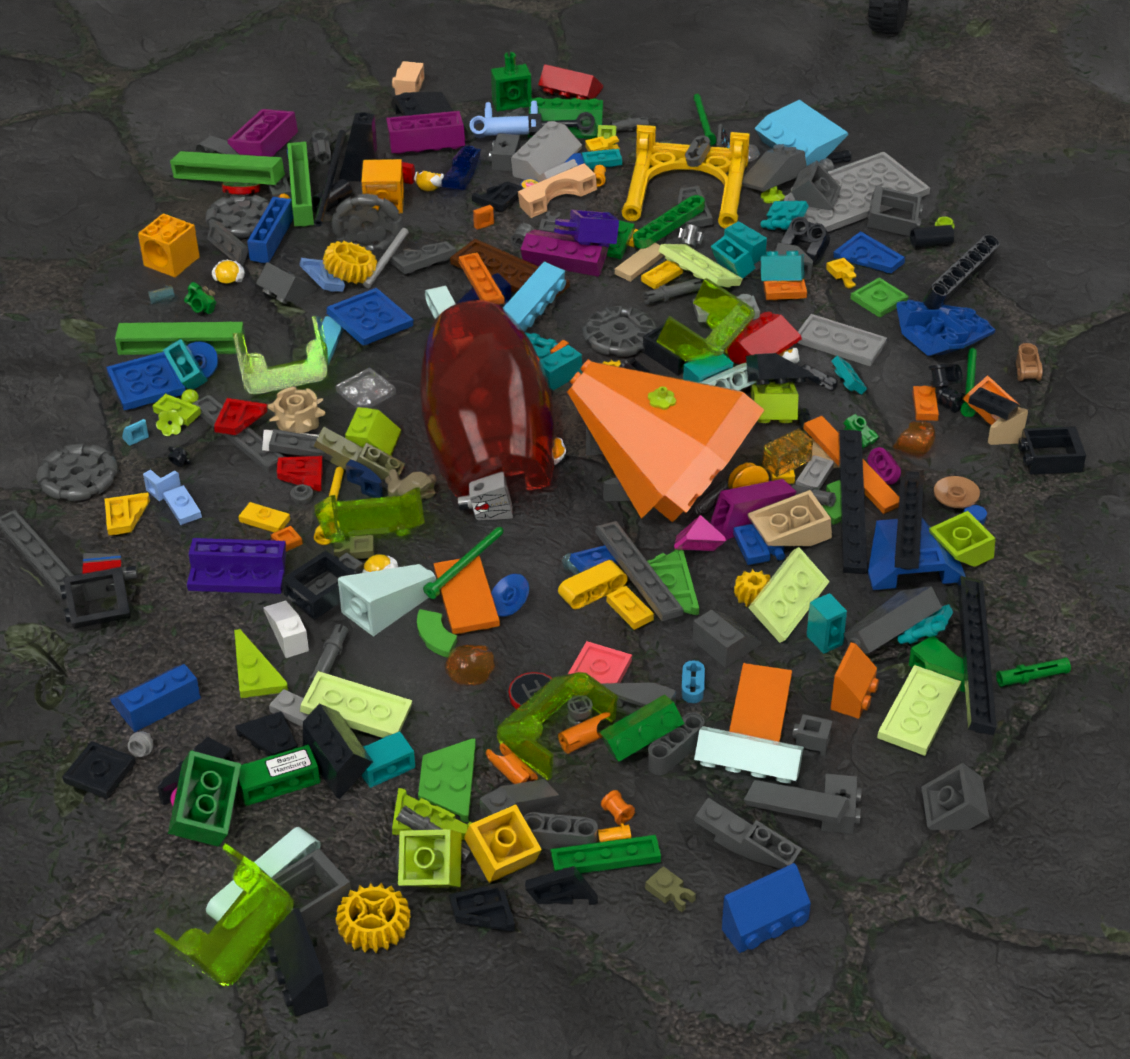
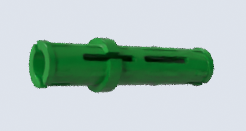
[996,657,1071,687]

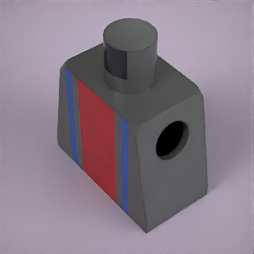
[82,553,138,601]

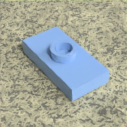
[163,485,202,525]

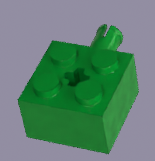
[491,52,532,111]

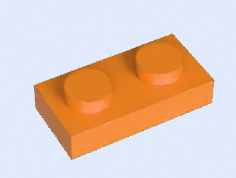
[764,279,807,300]
[912,386,938,421]

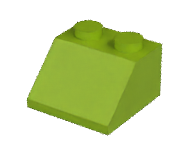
[345,407,401,456]
[929,511,995,567]
[398,829,462,888]

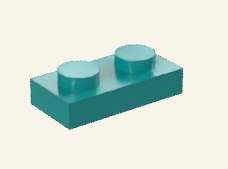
[582,149,622,169]
[831,355,867,395]

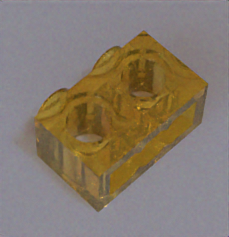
[763,428,813,477]

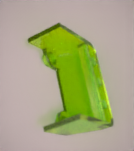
[657,278,755,362]
[233,316,328,395]
[314,487,425,543]
[497,672,618,781]
[154,843,294,986]

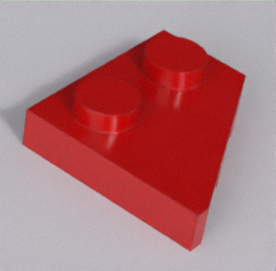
[214,398,268,435]
[277,456,323,491]

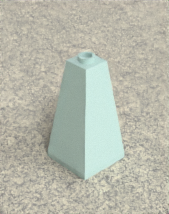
[338,564,436,637]

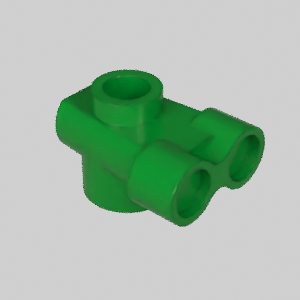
[184,282,216,314]
[843,414,879,450]

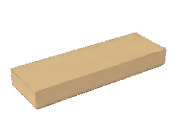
[615,243,665,282]

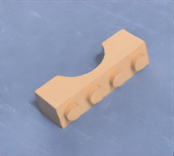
[518,163,597,218]

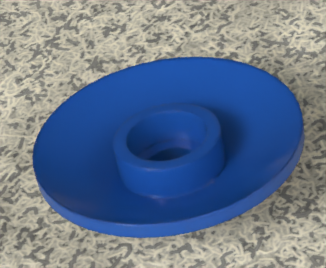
[187,342,218,378]
[491,574,529,617]

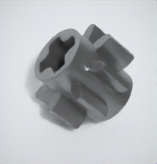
[678,224,703,248]

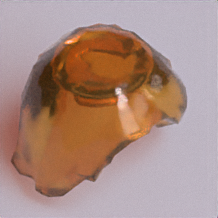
[893,421,936,456]
[445,645,495,685]

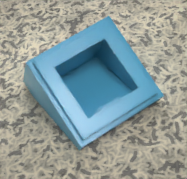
[122,419,149,446]

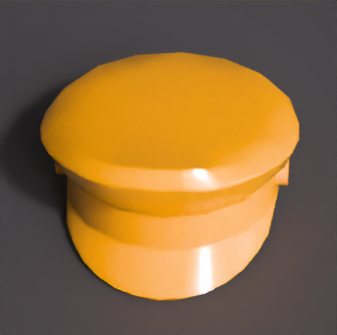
[728,462,769,489]

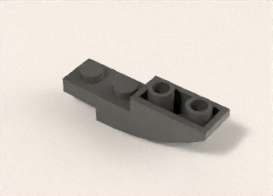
[693,798,802,869]

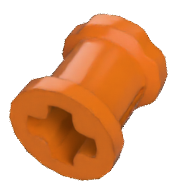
[601,790,635,825]

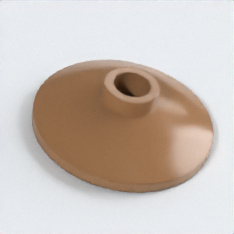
[934,476,980,508]

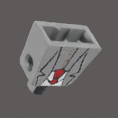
[458,472,513,520]

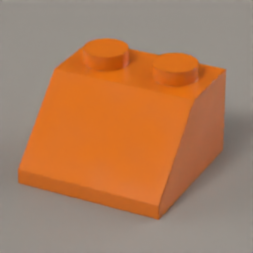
[830,642,879,719]

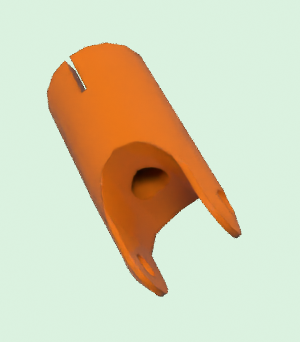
[558,712,611,754]
[486,743,538,784]

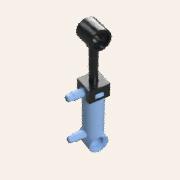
[470,101,596,138]

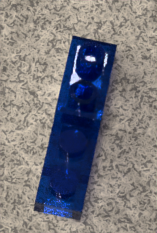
[441,145,481,190]

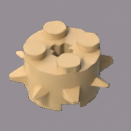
[267,387,326,433]

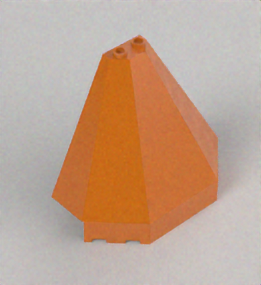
[567,359,764,522]

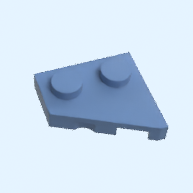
[299,258,345,292]

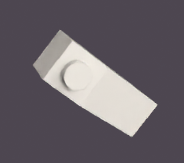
[263,601,309,658]

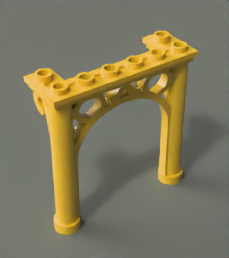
[622,125,750,229]

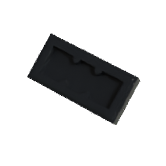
[968,387,1019,420]

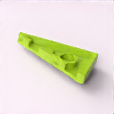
[234,629,288,698]
[392,788,472,840]

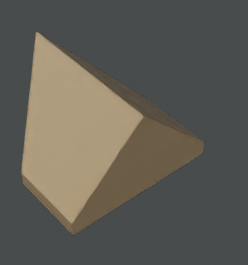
[988,407,1028,445]

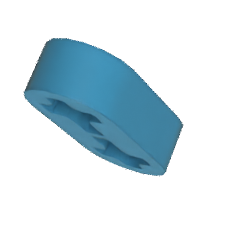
[681,660,705,703]

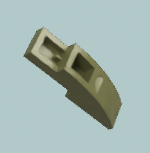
[314,427,405,480]

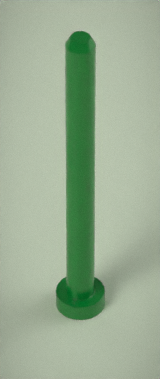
[693,94,717,146]
[961,348,977,417]
[423,527,504,599]

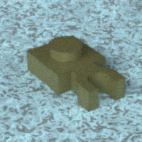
[334,535,374,559]
[645,866,696,912]

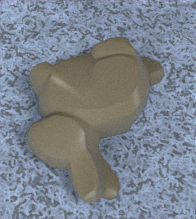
[384,469,437,507]

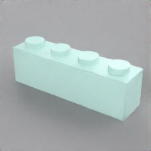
[694,726,804,783]

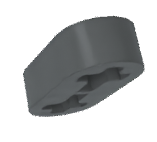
[685,135,711,167]

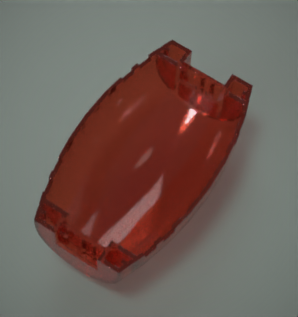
[420,300,557,499]

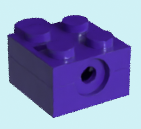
[554,210,619,247]

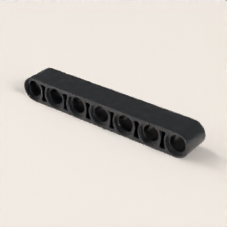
[923,235,1000,310]

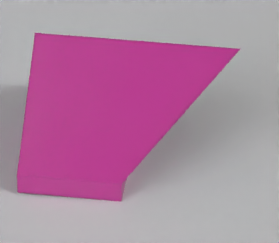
[674,515,726,551]

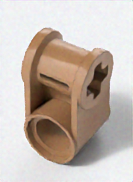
[1016,343,1042,381]

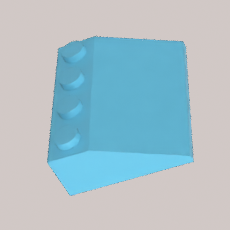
[754,100,849,166]

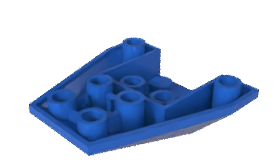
[896,300,995,356]
[868,518,966,590]

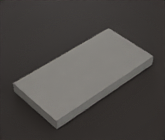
[797,314,887,367]

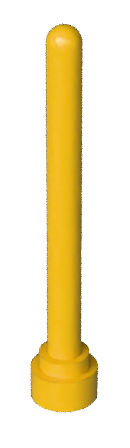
[314,467,344,545]

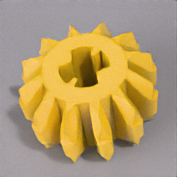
[734,569,771,607]

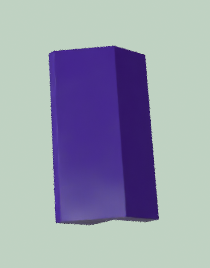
[187,538,286,594]

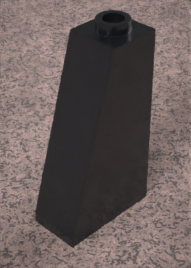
[339,112,378,182]

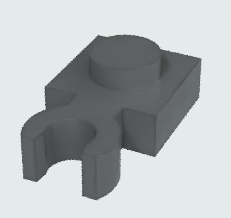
[538,211,561,233]

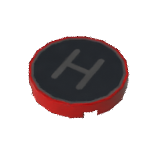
[222,182,260,194]
[509,672,558,715]

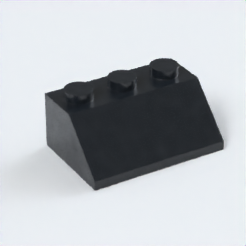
[303,703,373,799]
[267,908,328,1017]

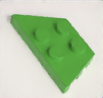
[647,550,699,615]
[418,739,476,822]

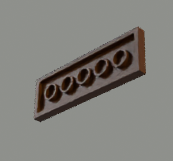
[450,239,570,298]

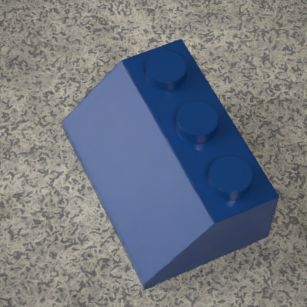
[110,664,201,732]
[722,863,811,953]

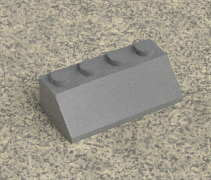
[511,121,582,181]

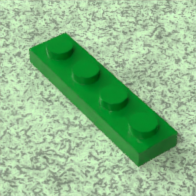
[551,835,661,873]

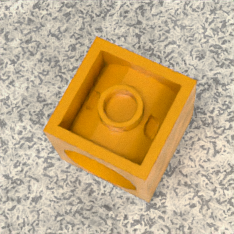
[362,159,404,213]
[138,213,200,277]

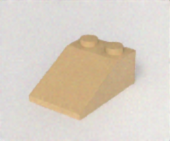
[748,490,832,546]

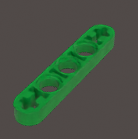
[633,195,705,249]

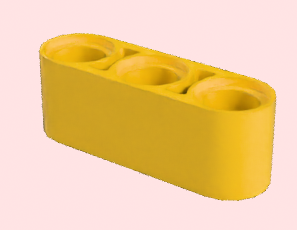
[558,560,628,609]

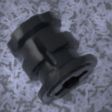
[936,386,965,413]

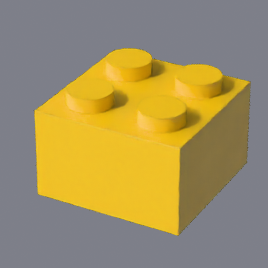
[464,804,542,883]

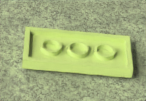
[658,244,742,288]
[748,547,830,643]
[877,665,961,756]
[300,671,412,738]

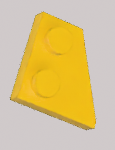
[105,492,150,536]

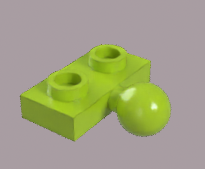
[153,389,201,426]

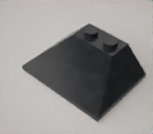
[391,92,453,116]

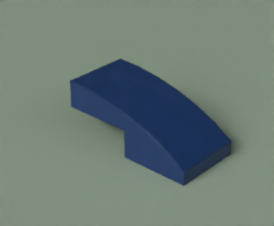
[346,459,383,500]

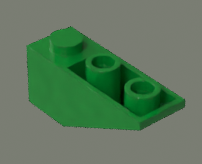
[908,636,965,692]

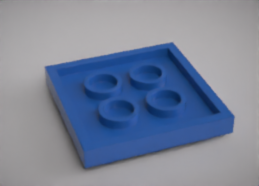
[326,288,413,346]
[106,352,186,410]

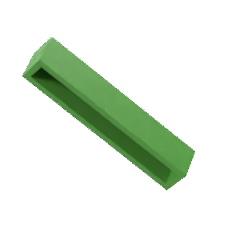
[287,142,314,227]
[170,151,285,185]
[115,322,245,355]

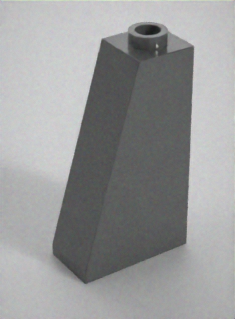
[843,586,942,653]

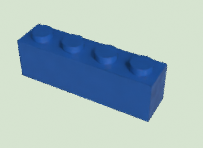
[247,197,294,263]

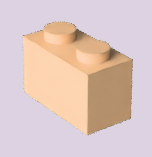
[392,61,425,95]

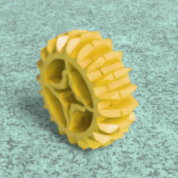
[323,241,377,284]
[336,882,411,953]

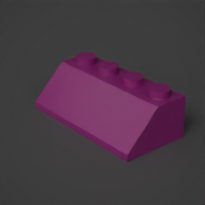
[227,109,298,157]
[386,111,465,154]
[521,229,609,277]

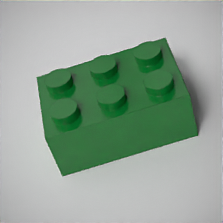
[168,750,241,847]

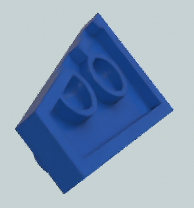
[833,231,905,273]

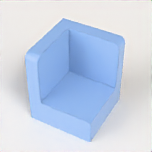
[143,470,181,501]

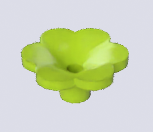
[761,186,785,204]
[648,386,676,410]
[156,409,184,436]

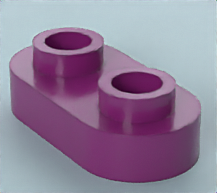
[867,447,901,485]

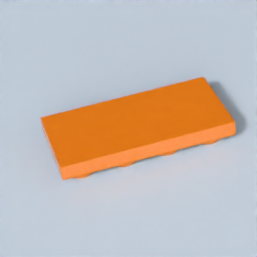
[433,556,500,634]
[729,663,792,742]

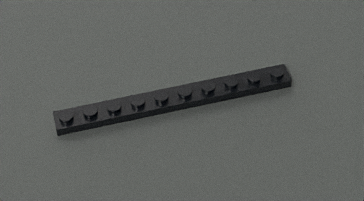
[957,576,997,735]

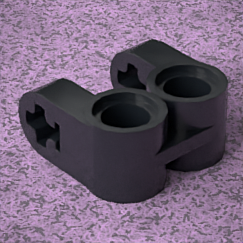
[781,217,831,265]

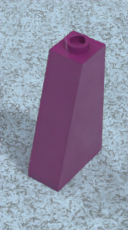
[710,479,797,540]

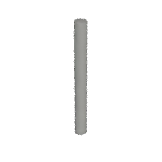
[363,228,409,288]

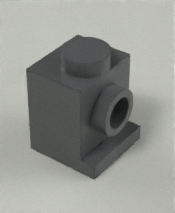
[792,714,833,756]

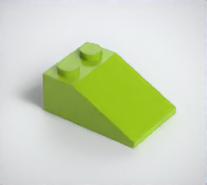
[750,382,798,423]

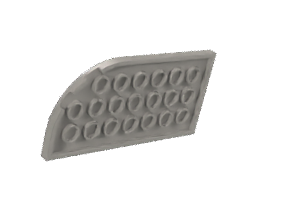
[784,152,930,236]

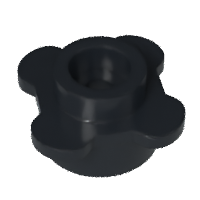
[168,446,191,467]

